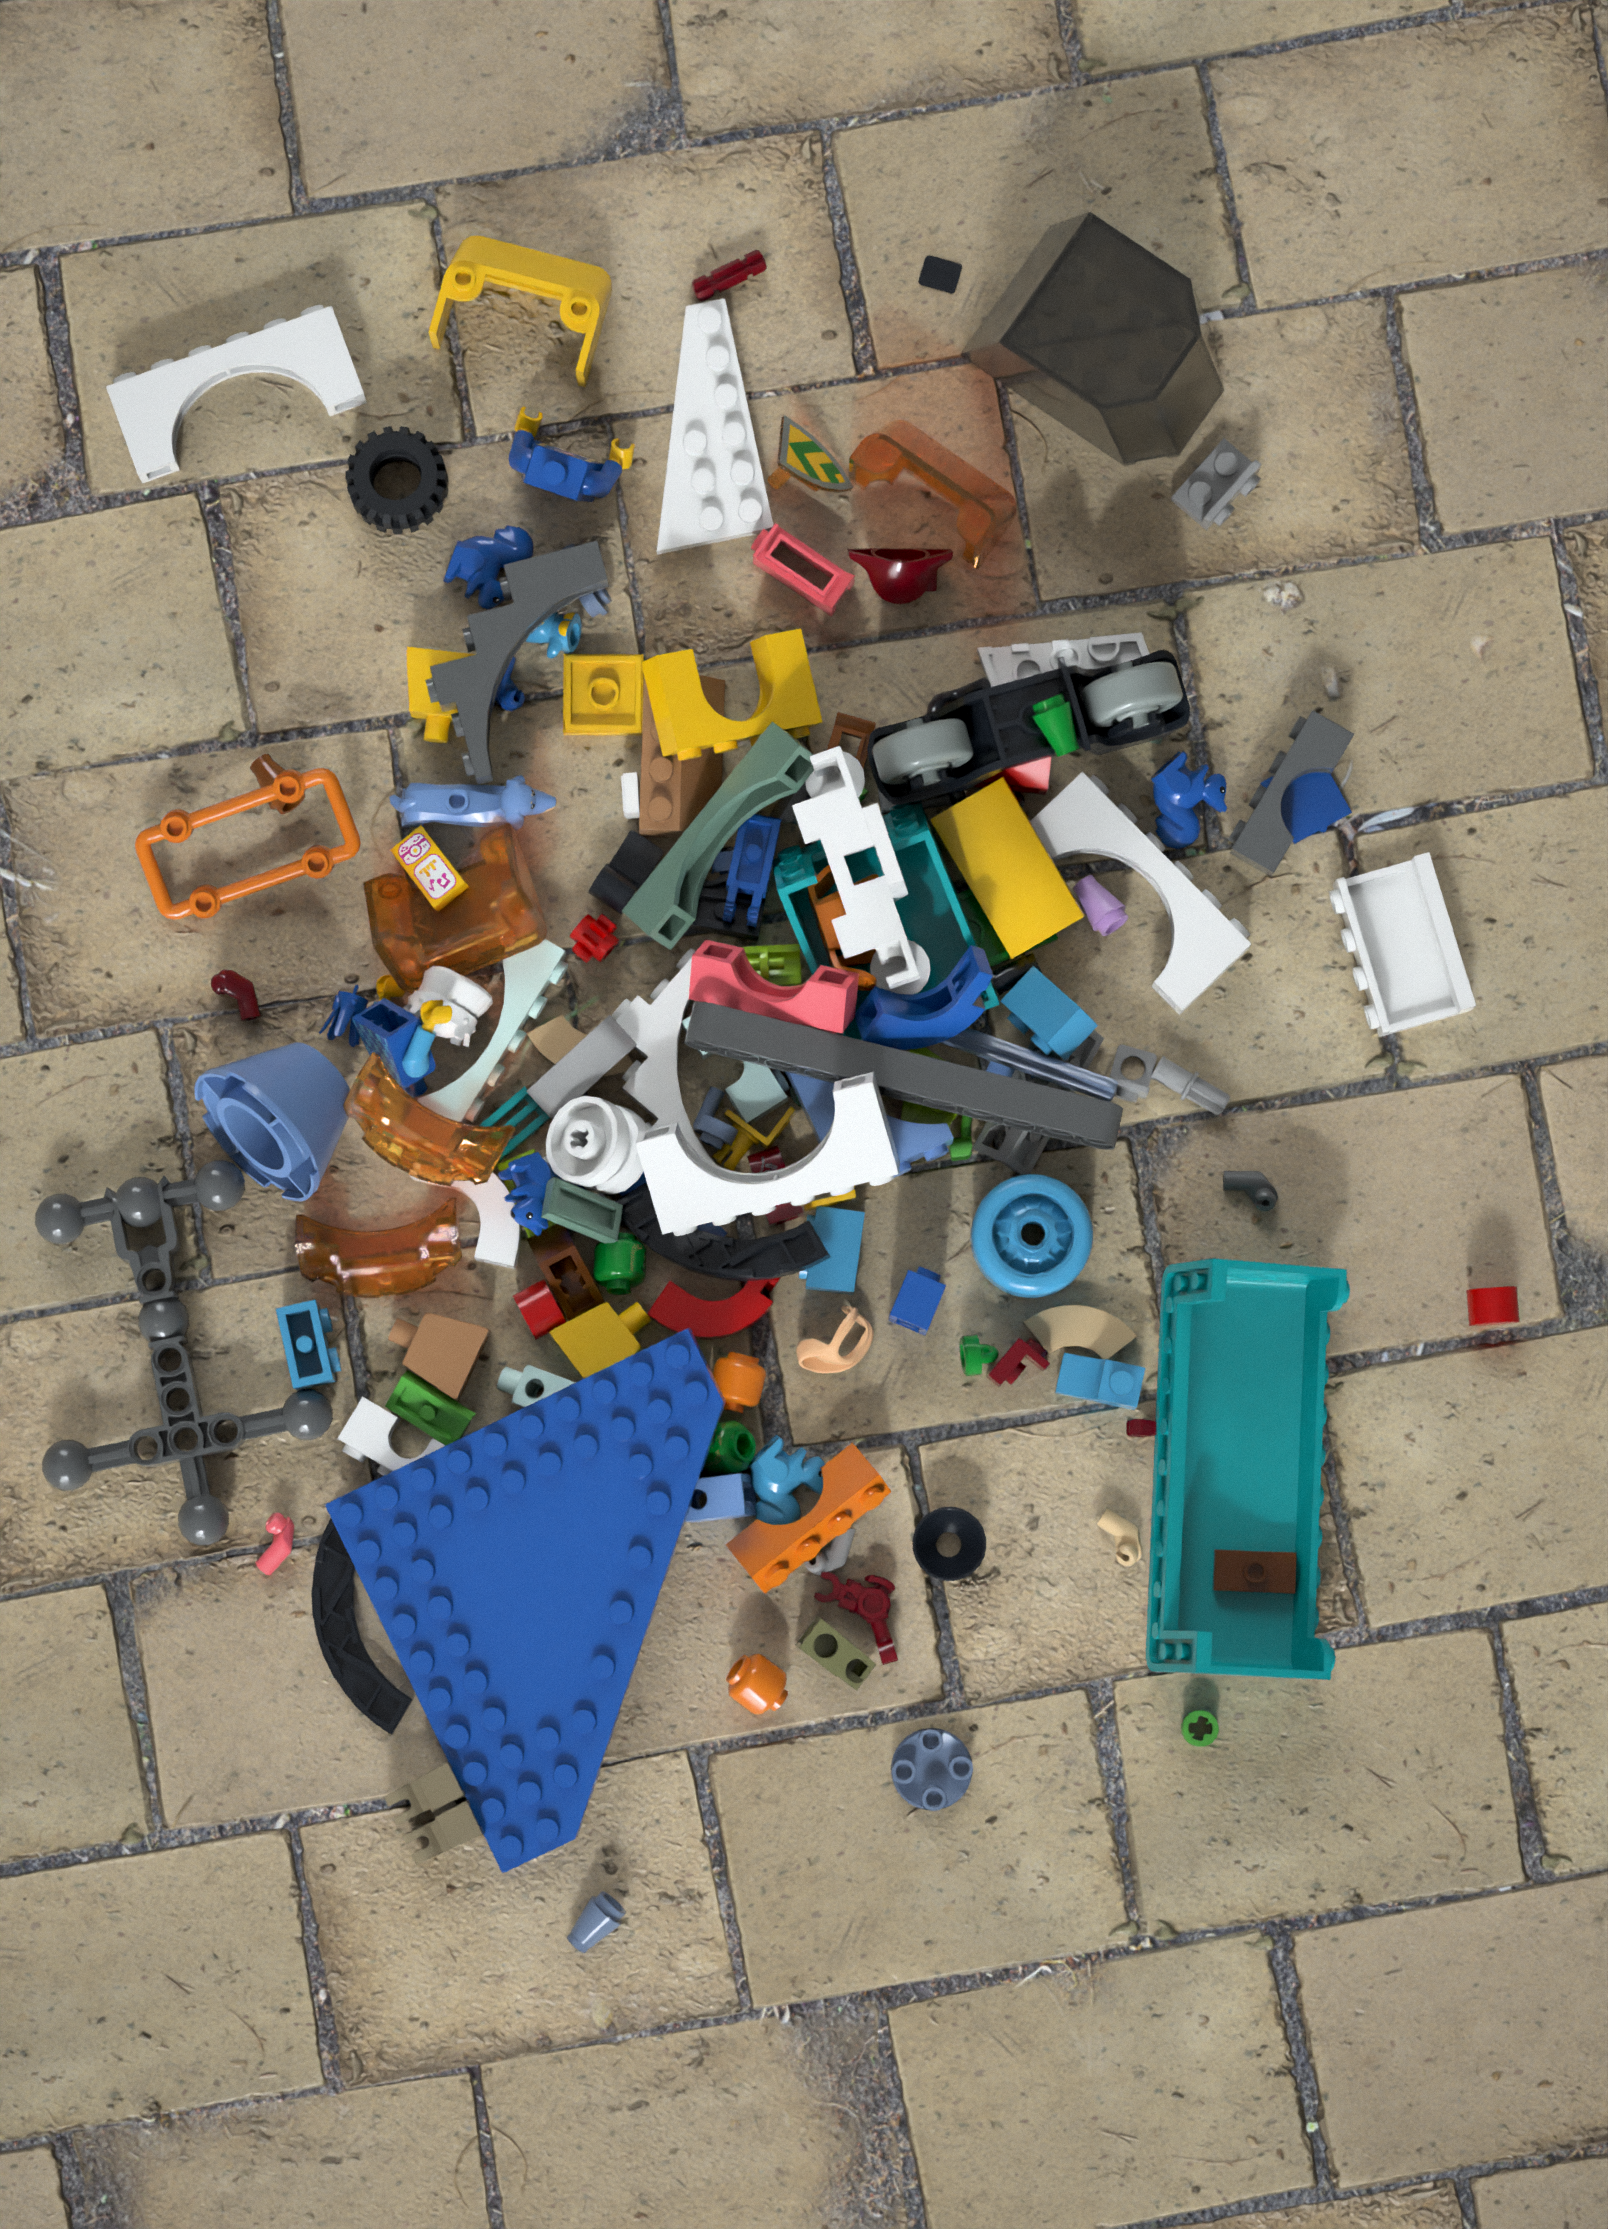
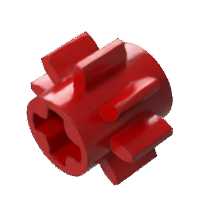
[569,913,619,963]

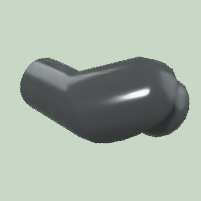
[1223,1171,1278,1211]

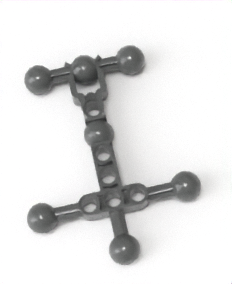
[35,1160,333,1546]

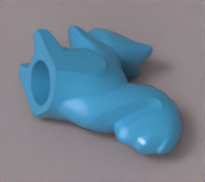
[749,1434,825,1525]

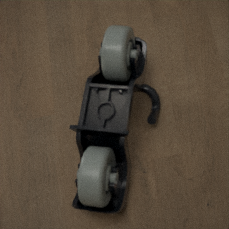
[867,649,1190,807]

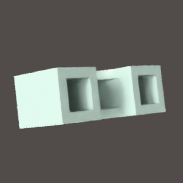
[681,1016,790,1125]

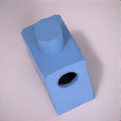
[685,1473,757,1523]

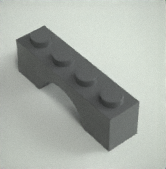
[1228,710,1354,877]

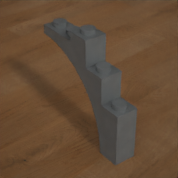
[425,541,609,785]

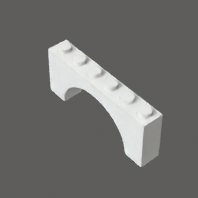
[106,305,367,484]
[1030,772,1251,1015]
[635,1072,900,1236]

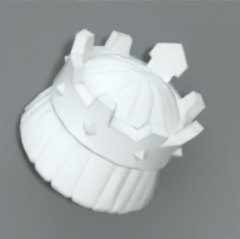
[403,966,493,1047]

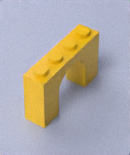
[641,628,823,761]

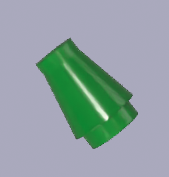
[1032,693,1080,757]

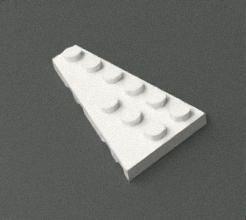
[657,298,773,555]

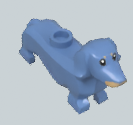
[389,775,556,830]

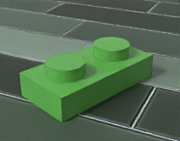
[385,1370,476,1446]

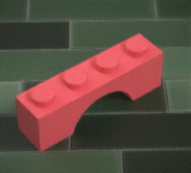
[689,940,859,1034]

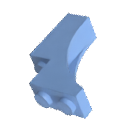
[785,1071,953,1178]

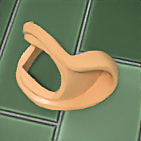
[796,1305,874,1373]

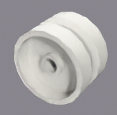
[546,1096,648,1195]

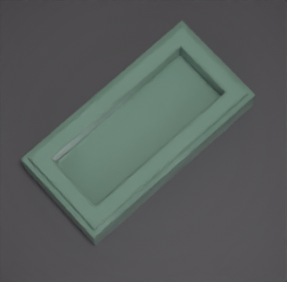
[541,1177,623,1243]

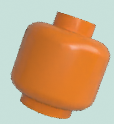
[713,1352,766,1413]
[726,1654,788,1714]

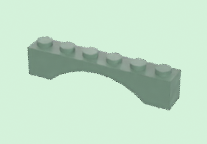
[622,721,814,950]

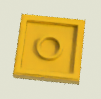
[563,654,644,736]

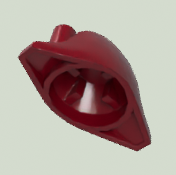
[848,548,953,604]

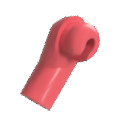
[255,1512,295,1575]

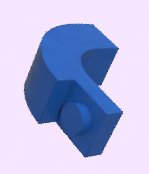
[855,945,993,1050]

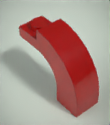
[647,1277,782,1340]

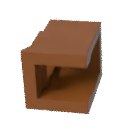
[827,712,876,769]

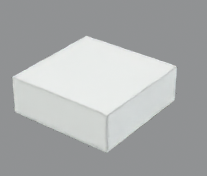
[621,772,640,819]

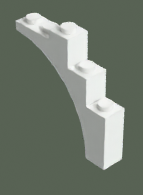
[612,948,716,1165]

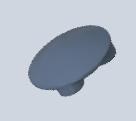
[891,1728,973,1811]

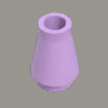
[1073,875,1128,936]

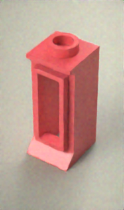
[751,523,855,617]

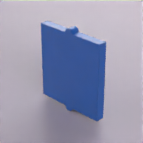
[1260,772,1352,844]

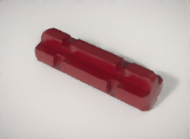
[691,250,767,301]

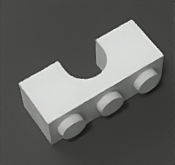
[337,1397,445,1476]

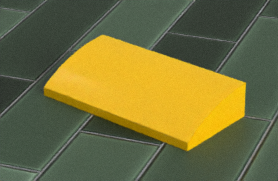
[930,777,1085,959]

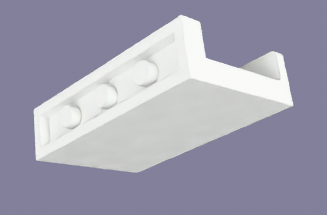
[1329,852,1476,1037]

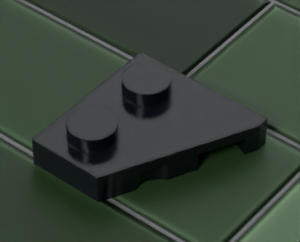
[688,869,772,941]

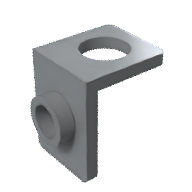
[1109,1044,1157,1102]

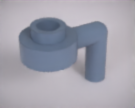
[693,1086,738,1150]

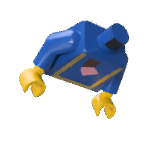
[509,407,635,502]

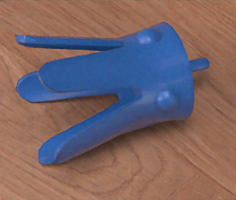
[319,985,369,1047]

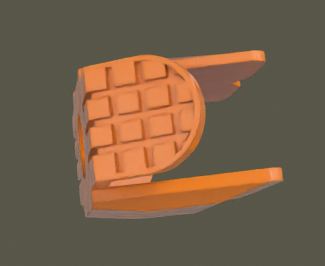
[807,865,879,991]

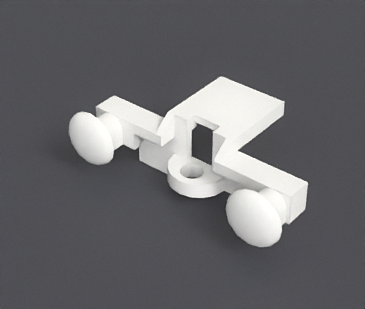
[792,746,931,994]

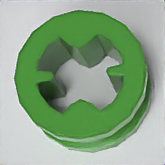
[1181,1710,1219,1747]

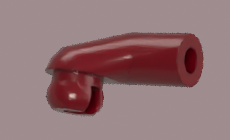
[211,969,261,1021]

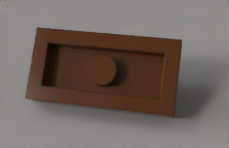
[1212,1549,1296,1594]

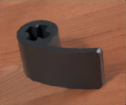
[588,830,663,915]

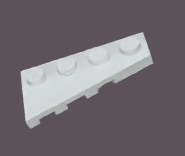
[977,632,1149,687]

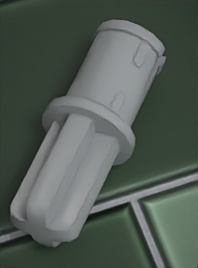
[1150,1056,1230,1115]

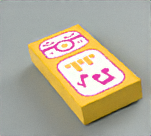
[390,825,469,912]

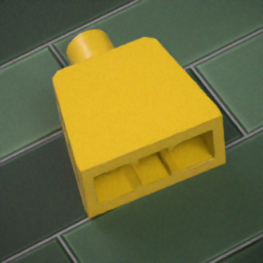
[406,647,476,743]
[549,1301,652,1379]

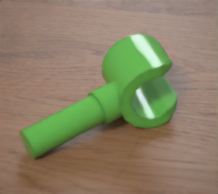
[949,1115,972,1161]

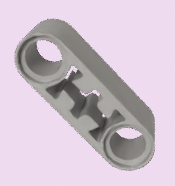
[526,1015,637,1120]

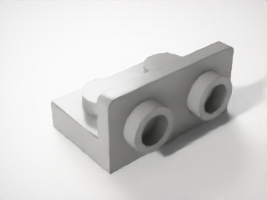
[1171,438,1262,531]

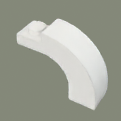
[410,1154,521,1269]

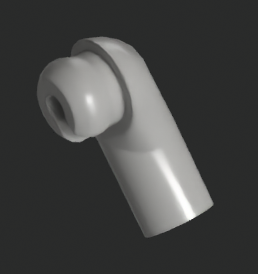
[804,1527,856,1575]

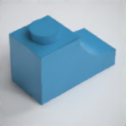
[1055,1352,1145,1410]

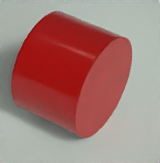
[512,1279,566,1340]
[1466,1286,1520,1326]

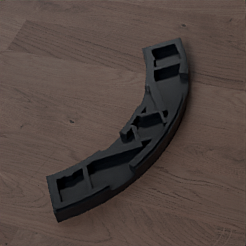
[614,1183,831,1281]
[311,1518,413,1735]

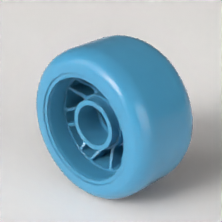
[970,1174,1093,1298]

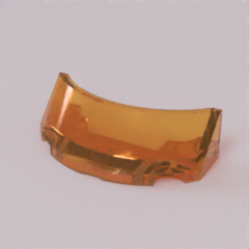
[343,1052,516,1186]
[295,1197,462,1298]

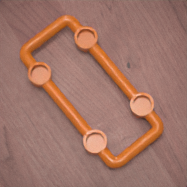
[135,768,361,920]

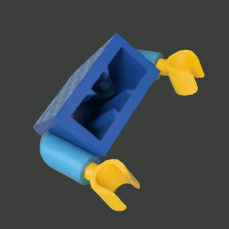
[351,975,452,1098]

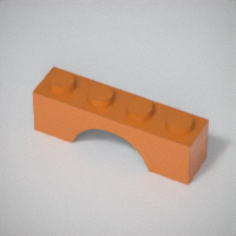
[726,1442,891,1594]

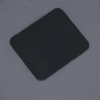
[918,255,962,294]

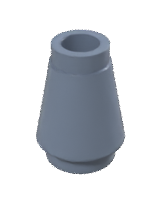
[567,1891,626,1953]

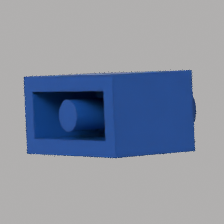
[888,1267,946,1336]

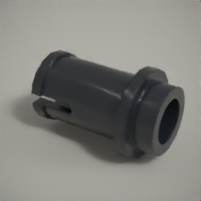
[991,953,1042,995]

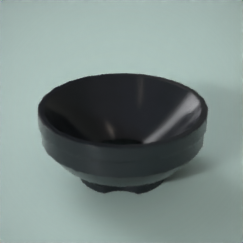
[912,1507,986,1581]

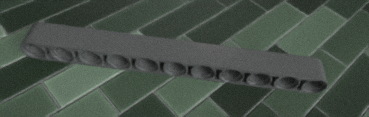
[685,1002,1123,1150]

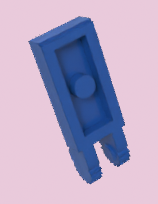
[722,814,781,927]

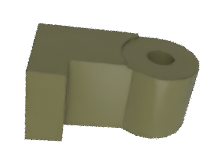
[795,1616,877,1691]

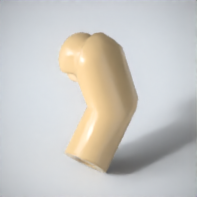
[1097,1508,1142,1566]

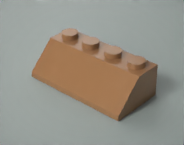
[639,675,725,838]

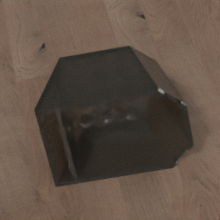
[960,212,1224,466]

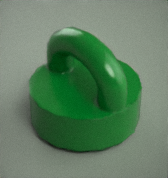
[959,1334,999,1376]

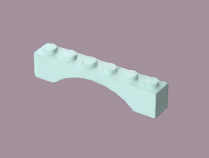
[398,926,569,1159]

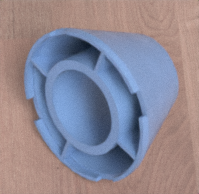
[194,1042,354,1201]

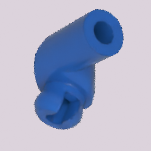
[495,657,525,711]

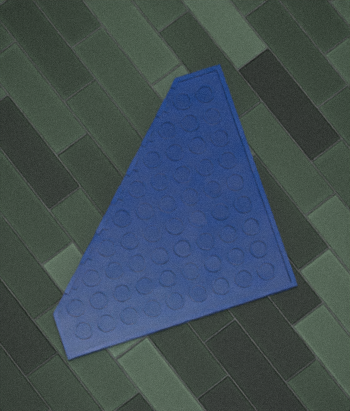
[325,1327,726,1874]

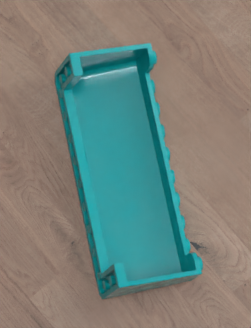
[1146,1258,1350,1680]

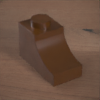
[527,1224,605,1321]

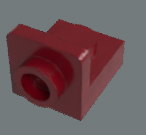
[986,1338,1050,1387]

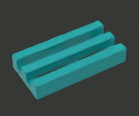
[464,1086,551,1170]

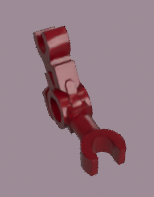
[814,1572,898,1665]

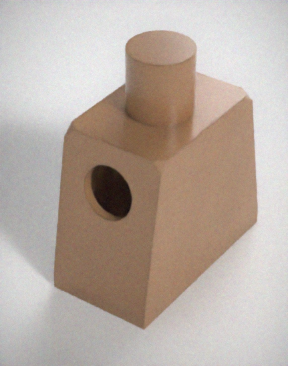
[388,1312,491,1402]

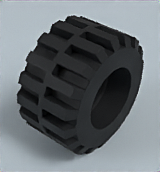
[345,426,448,534]

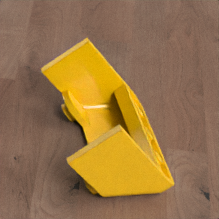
[428,235,612,388]

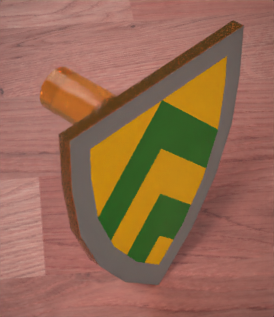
[767,415,854,493]

